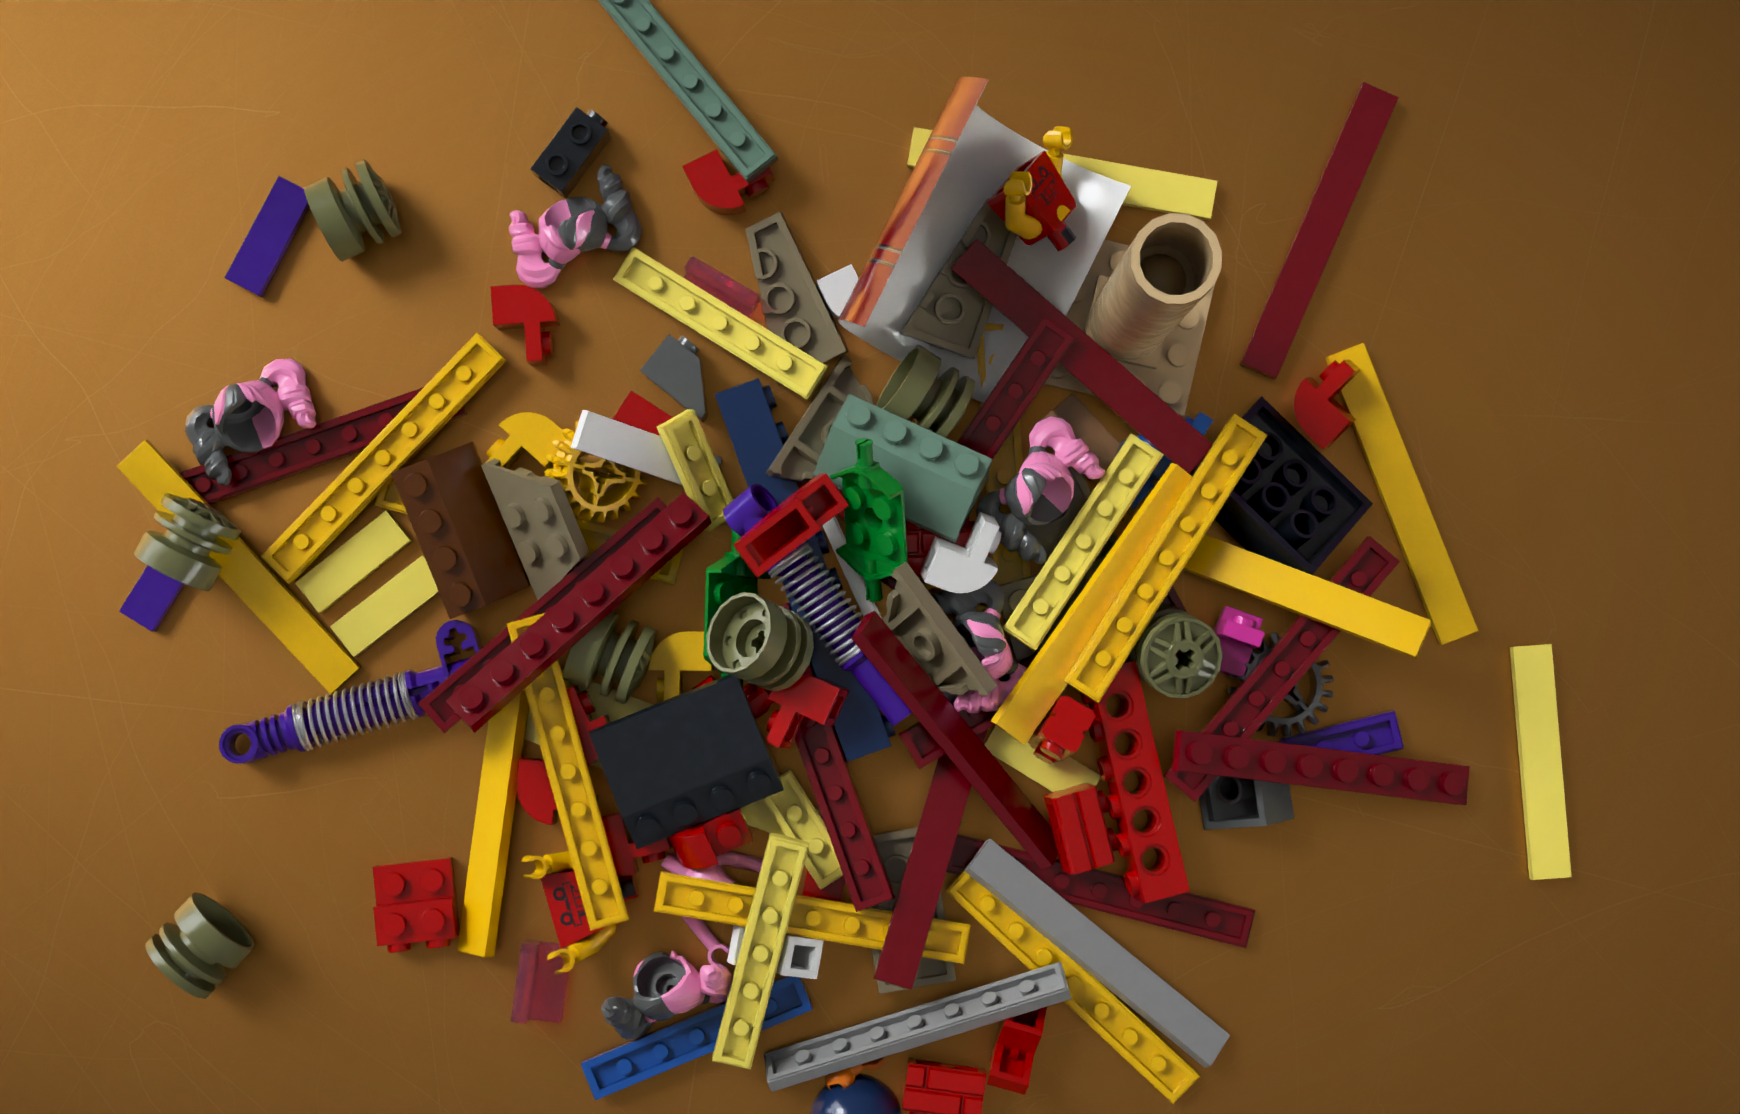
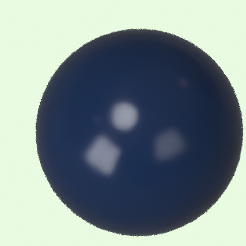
[810,1074,902,1114]

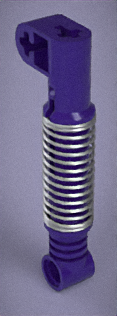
[723,483,912,726]
[219,620,483,764]

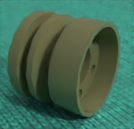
[304,159,402,262]
[876,345,975,438]
[134,493,242,591]
[706,592,814,692]
[1126,604,1223,699]
[563,611,657,704]
[145,892,255,999]

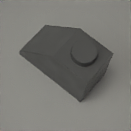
[640,334,708,422]

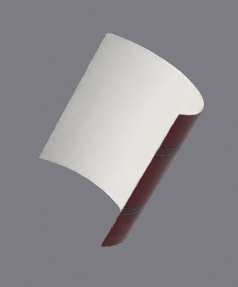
[838,76,1131,403]

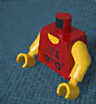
[986,126,1076,251]
[522,851,639,975]

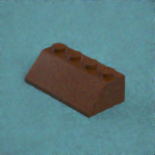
[391,441,531,619]

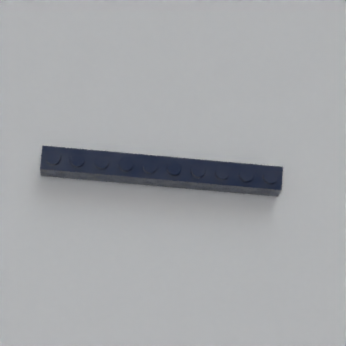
[715,378,896,762]

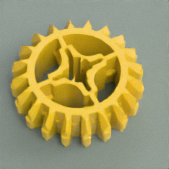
[544,421,647,523]

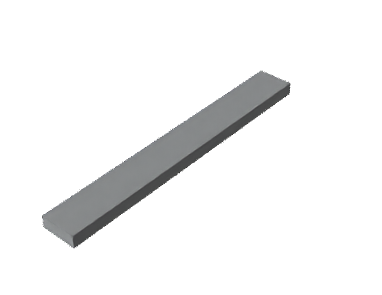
[965,839,1230,1068]
[764,961,1072,1092]

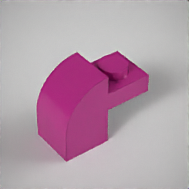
[1213,606,1265,677]

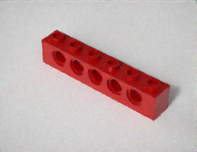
[1080,660,1190,903]

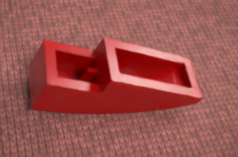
[733,473,849,578]

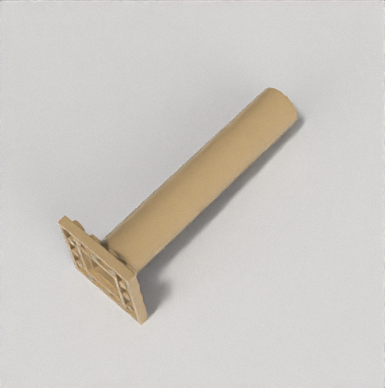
[1044,213,1222,418]

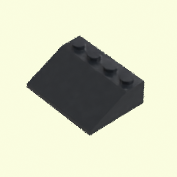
[1189,396,1373,575]
[589,675,784,849]

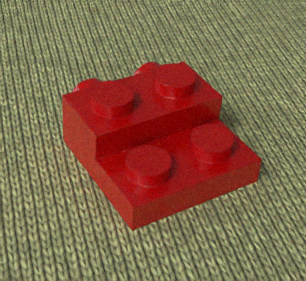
[372,857,460,953]

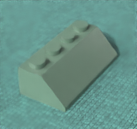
[813,394,992,543]

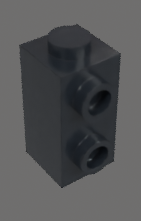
[530,107,612,199]

